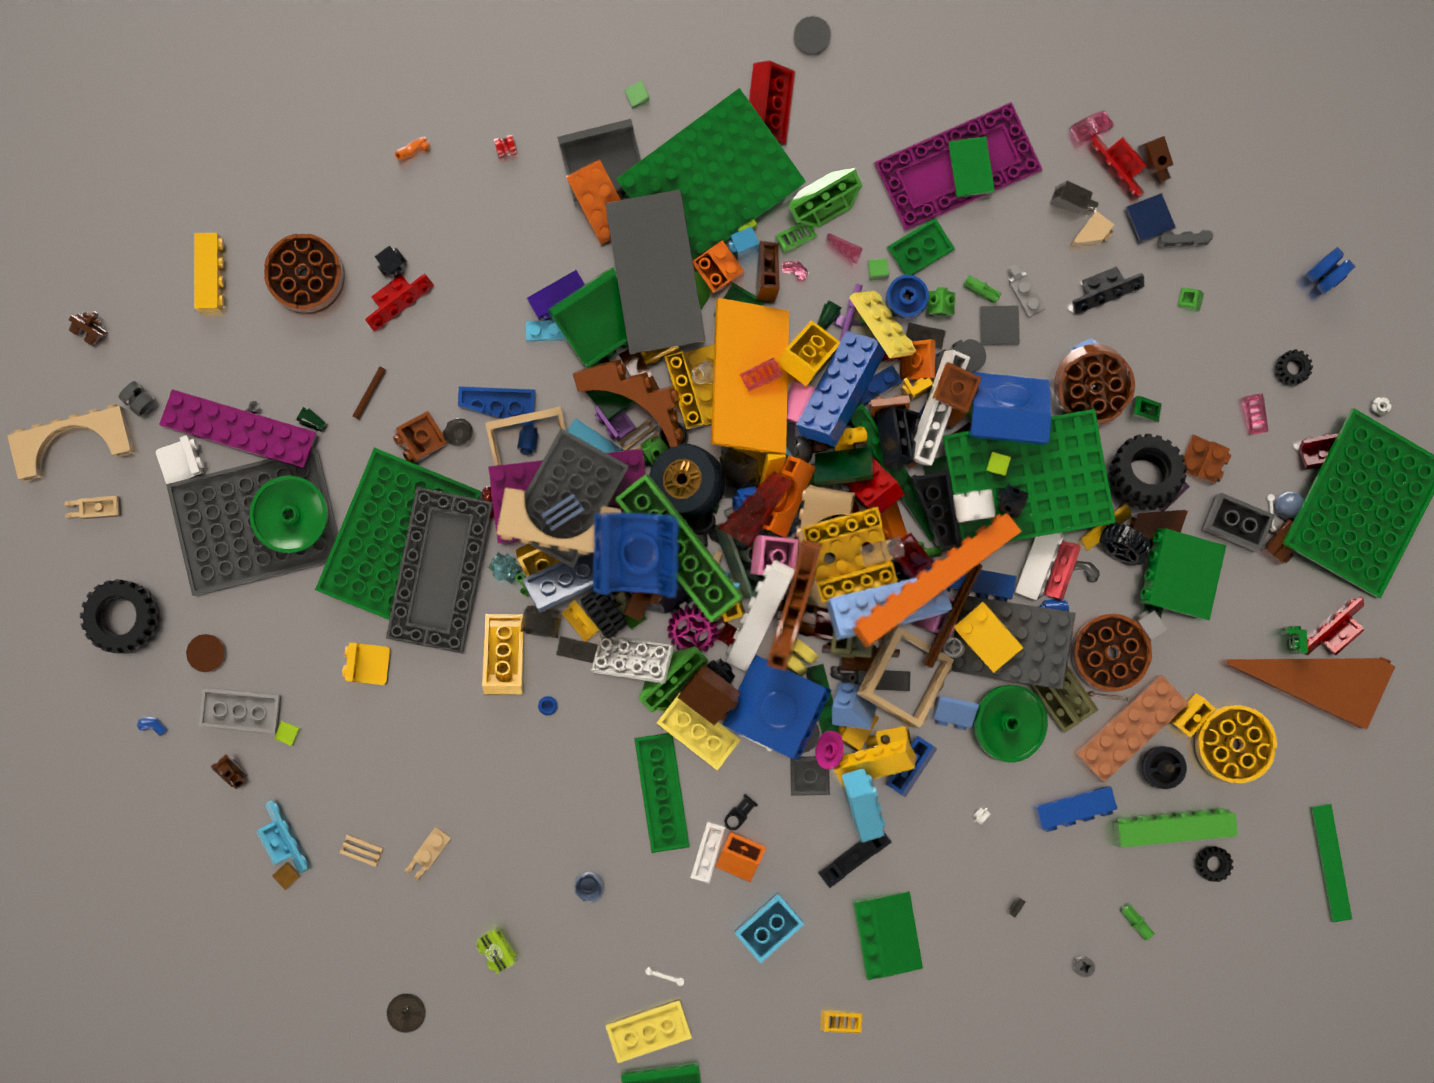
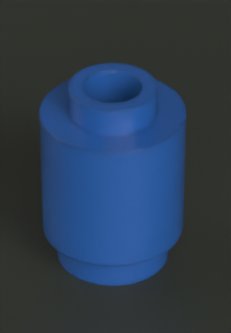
[517,426,539,455]
[1039,599,1069,611]

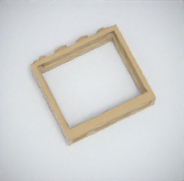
[485,406,567,466]
[857,626,954,728]

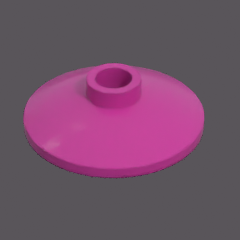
[816,731,844,769]

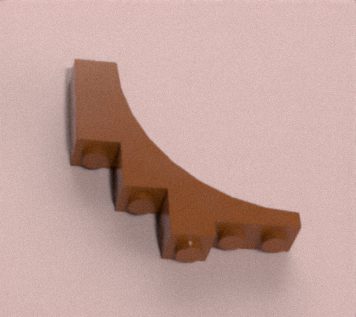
[573,359,684,448]
[767,540,822,671]

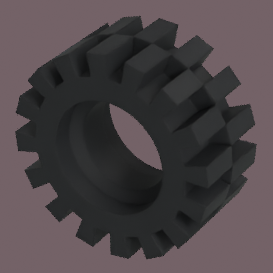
[1275,349,1313,385]
[1196,846,1234,882]

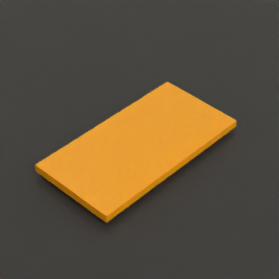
[711,298,789,454]

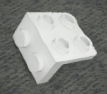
[156,435,204,484]

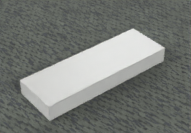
[691,822,726,884]

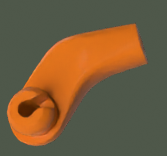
[394,137,430,160]

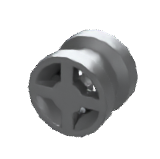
[1073,956,1095,977]

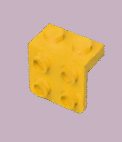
[342,642,390,685]

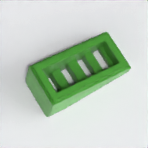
[775,223,817,254]

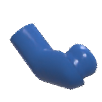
[137,717,167,736]

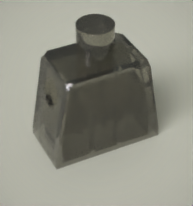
[1050,181,1099,214]
[719,448,759,489]

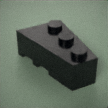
[876,405,919,470]

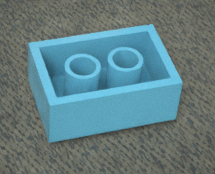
[842,768,886,842]
[734,893,804,963]

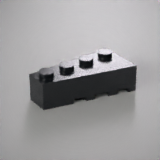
[907,471,962,551]

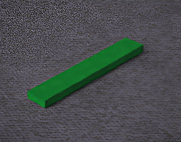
[1311,804,1352,923]

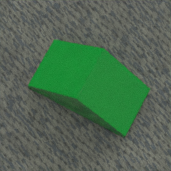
[1129,396,1162,422]

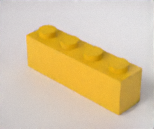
[194,233,224,312]
[834,739,916,787]

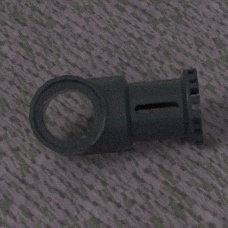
[724,794,758,831]

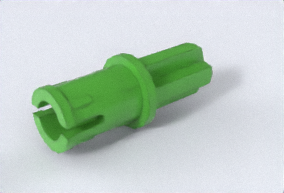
[964,275,1001,302]
[1122,904,1155,941]

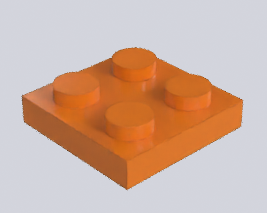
[900,339,935,381]

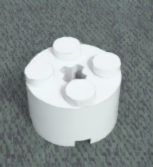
[953,489,995,522]

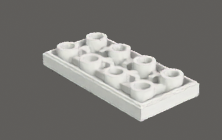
[591,635,674,684]

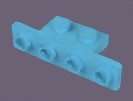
[256,800,307,874]

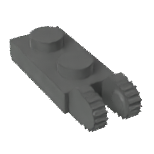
[1157,230,1214,248]

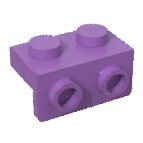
[594,406,636,441]

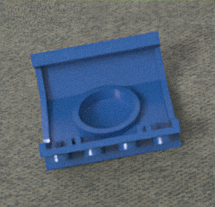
[969,372,1051,445]
[593,512,679,597]
[722,654,832,760]

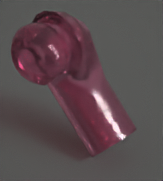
[782,261,808,280]

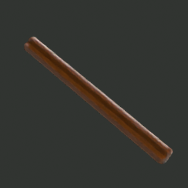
[924,563,982,668]

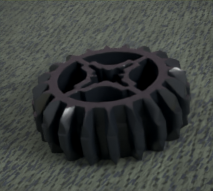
[1099,523,1152,565]

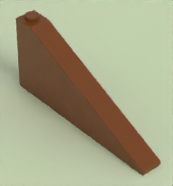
[1222,657,1395,730]

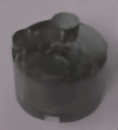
[520,605,562,639]

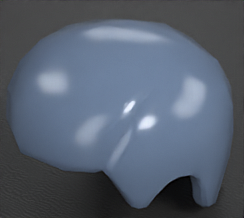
[1275,491,1304,521]
[574,873,604,903]

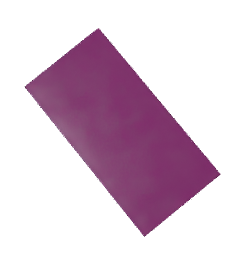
[874,102,1043,231]

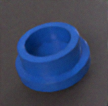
[538,696,558,716]

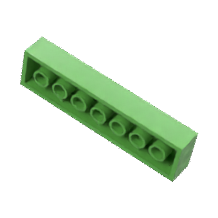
[615,474,745,622]

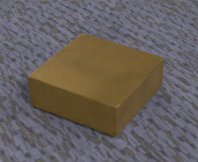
[272,862,300,890]

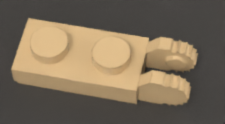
[65,496,120,518]
[404,827,451,882]

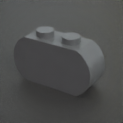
[933,339,986,380]

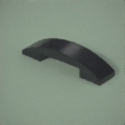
[818,830,892,888]

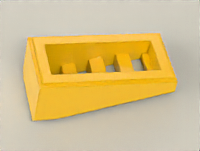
[820,1011,862,1034]

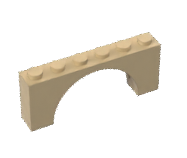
[7,404,135,482]
[787,485,855,608]
[497,487,621,555]

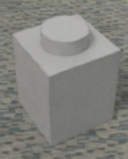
[1136,610,1167,641]

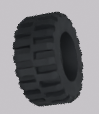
[1109,434,1187,511]
[80,579,159,654]

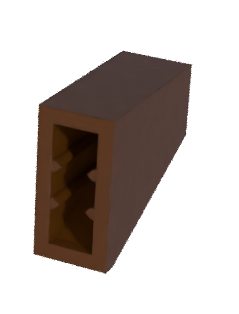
[1128,510,1188,542]

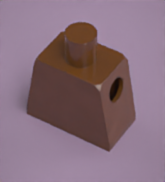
[1138,136,1173,182]

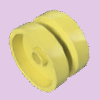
[769,638,819,677]

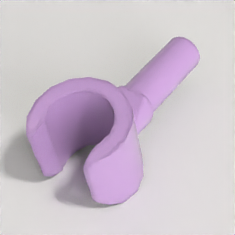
[834,315,861,328]

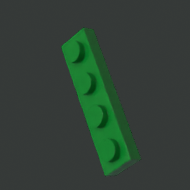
[806,664,839,734]

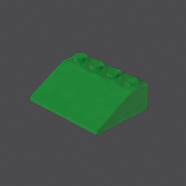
[852,891,923,980]

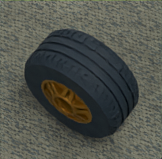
[649,444,725,519]

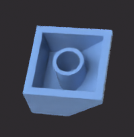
[832,682,877,730]
[932,696,979,730]

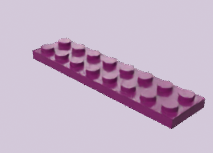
[159,389,317,469]

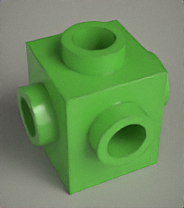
[927,287,956,317]
[639,436,668,466]

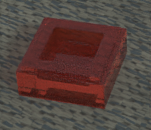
[718,622,737,646]

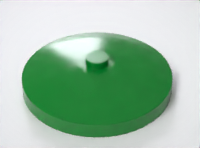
[250,476,328,553]
[974,685,1048,762]

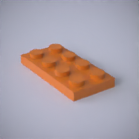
[566,159,621,245]

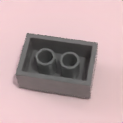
[1202,493,1275,552]

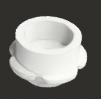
[1372,397,1391,416]
[974,808,991,825]

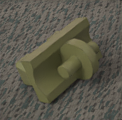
[611,591,631,616]

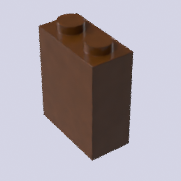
[677,664,741,726]

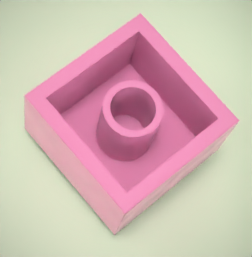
[750,535,799,578]

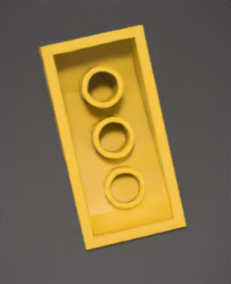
[482,614,524,694]

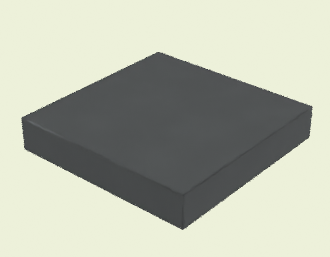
[980,306,1020,345]
[790,756,830,796]

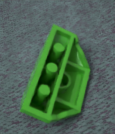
[789,168,862,227]
[639,646,708,713]

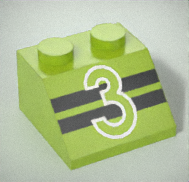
[476,926,518,974]

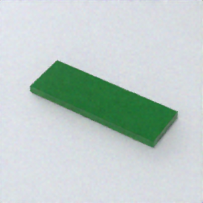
[634,733,690,853]

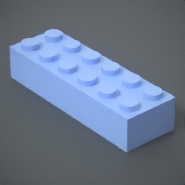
[826,578,952,640]

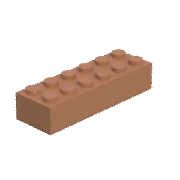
[1074,675,1189,782]

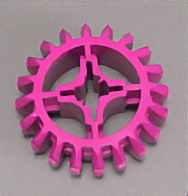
[667,604,719,652]

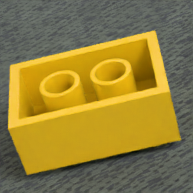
[776,320,840,387]

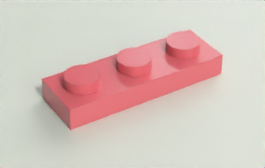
[1044,541,1081,600]

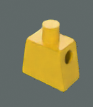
[866,725,912,748]

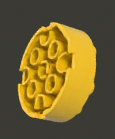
[1195,705,1277,783]

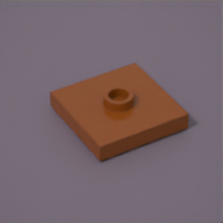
[932,362,982,414]

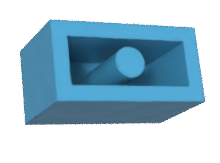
[728,226,759,260]

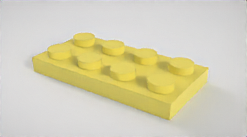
[849,291,916,358]
[656,692,741,770]
[606,1000,692,1063]

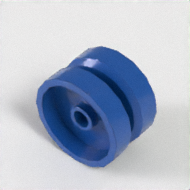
[1305,247,1356,294]
[885,275,929,320]

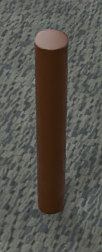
[352,366,386,420]

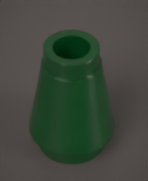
[817,300,841,330]
[296,407,326,432]

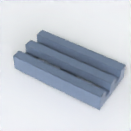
[541,494,584,531]

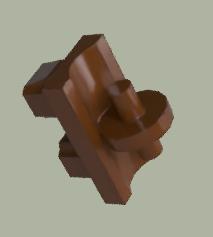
[69,311,107,345]
[211,754,247,789]

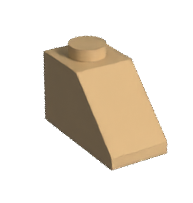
[1071,211,1114,247]

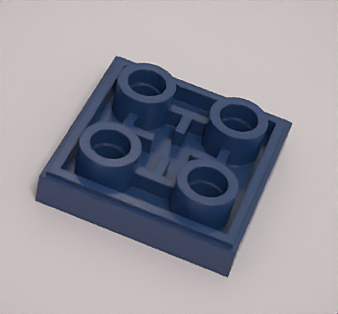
[1126,193,1176,242]

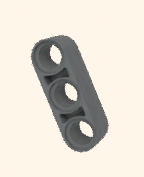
[854,670,911,691]

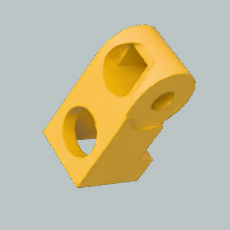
[835,427,867,451]

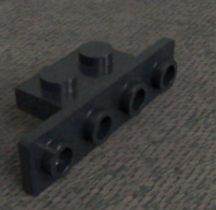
[1072,266,1145,314]

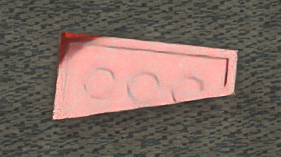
[717,471,792,546]

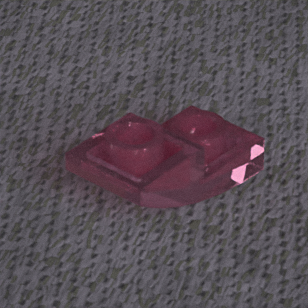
[1069,110,1114,144]

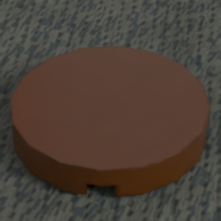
[186,634,226,673]

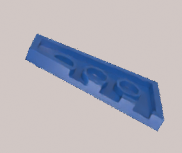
[458,387,536,427]

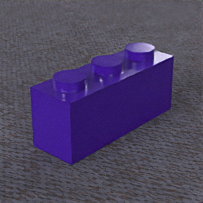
[527,270,585,321]

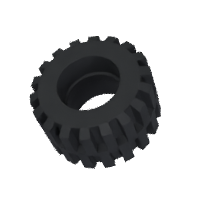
[580,591,627,639]

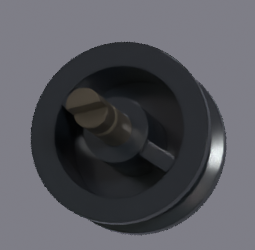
[1141,746,1187,789]

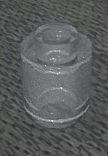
[691,364,714,384]

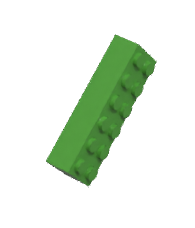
[1112,808,1238,848]

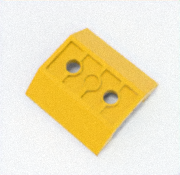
[664,344,714,430]
[802,507,897,603]

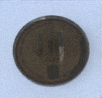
[387,993,426,1033]

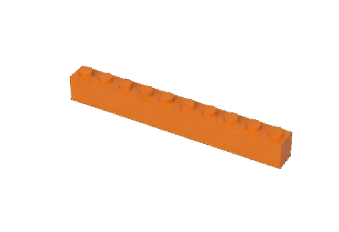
[852,513,1021,648]

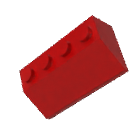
[749,60,795,145]

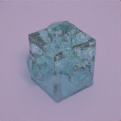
[488,552,522,584]

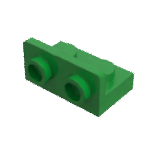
[1280,626,1308,654]

